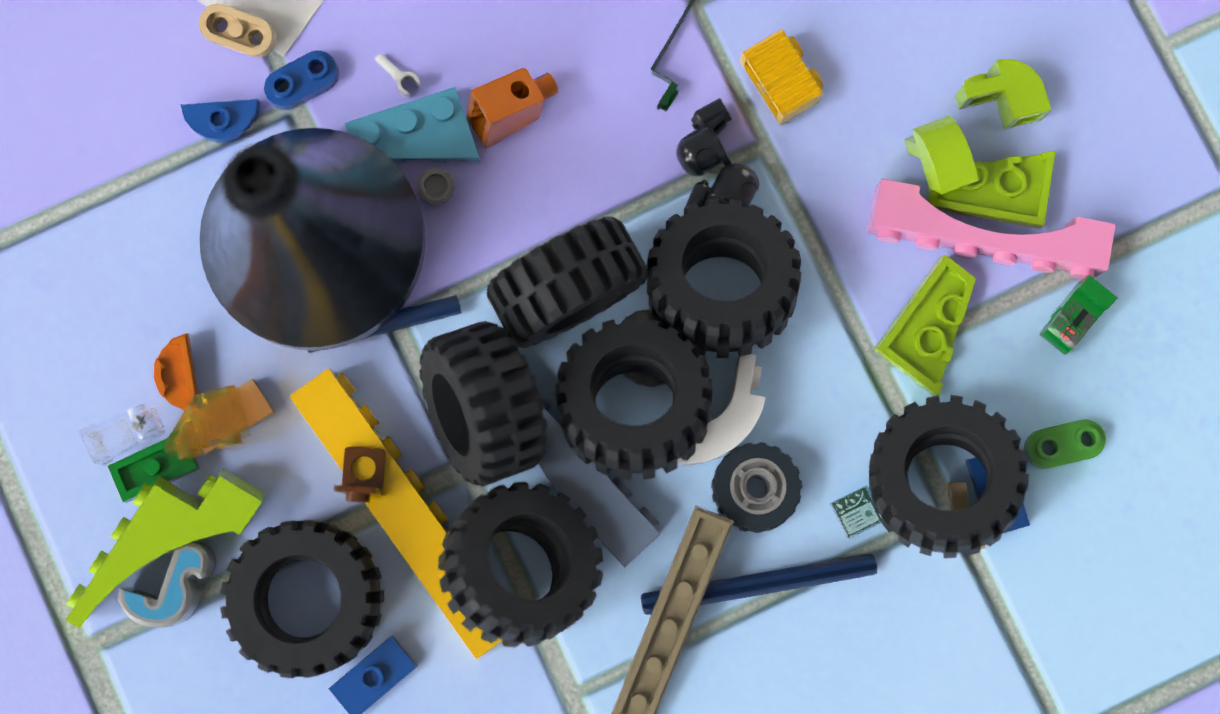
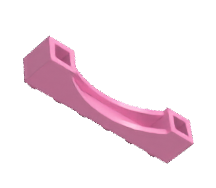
[867,179,1116,280]

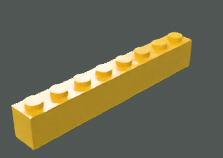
[289,368,502,660]

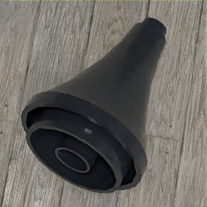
[199,128,426,351]

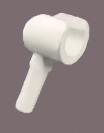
[375,53,420,97]

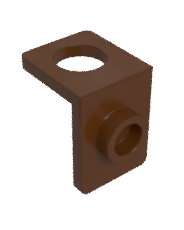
[334,447,386,503]

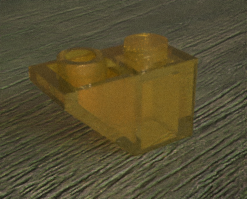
[164,385,251,461]

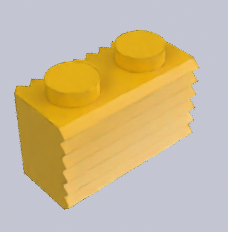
[740,29,824,125]

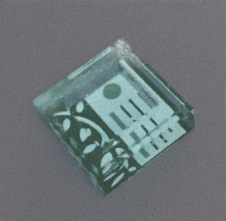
[830,485,882,539]

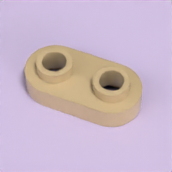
[199,4,277,58]

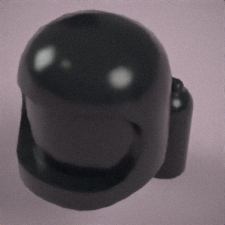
[676,98,732,177]
[685,163,760,208]

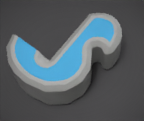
[118,542,216,628]

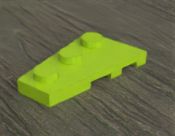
[926,151,1056,229]
[873,255,976,396]

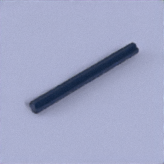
[640,554,877,615]

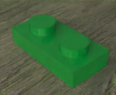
[107,432,200,503]

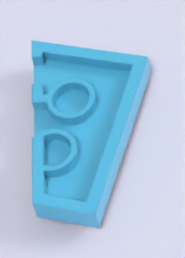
[345,87,481,162]

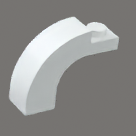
[678,354,766,465]

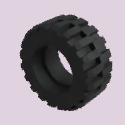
[647,199,802,358]
[487,216,648,348]
[555,316,713,480]
[419,321,548,487]
[869,395,1029,558]
[438,482,603,648]
[220,520,384,679]

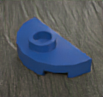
[180,99,260,143]

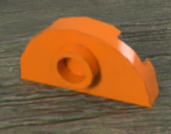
[153,333,202,411]

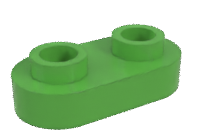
[1024,419,1106,469]

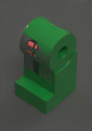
[1039,275,1118,355]

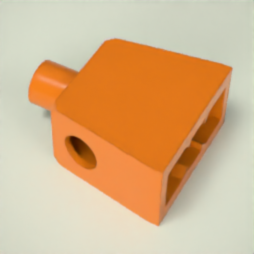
[466,68,558,149]

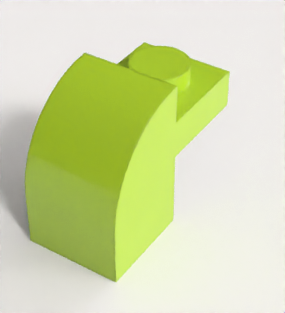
[955,59,1051,129]
[904,115,979,194]

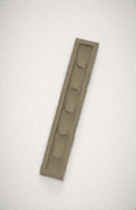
[611,505,733,714]

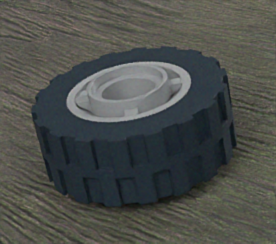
[711,442,802,533]

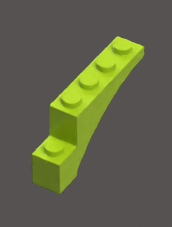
[65,468,264,629]

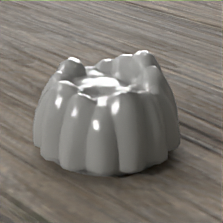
[417,167,455,205]

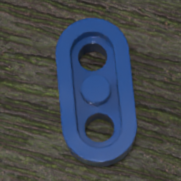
[264,50,339,110]

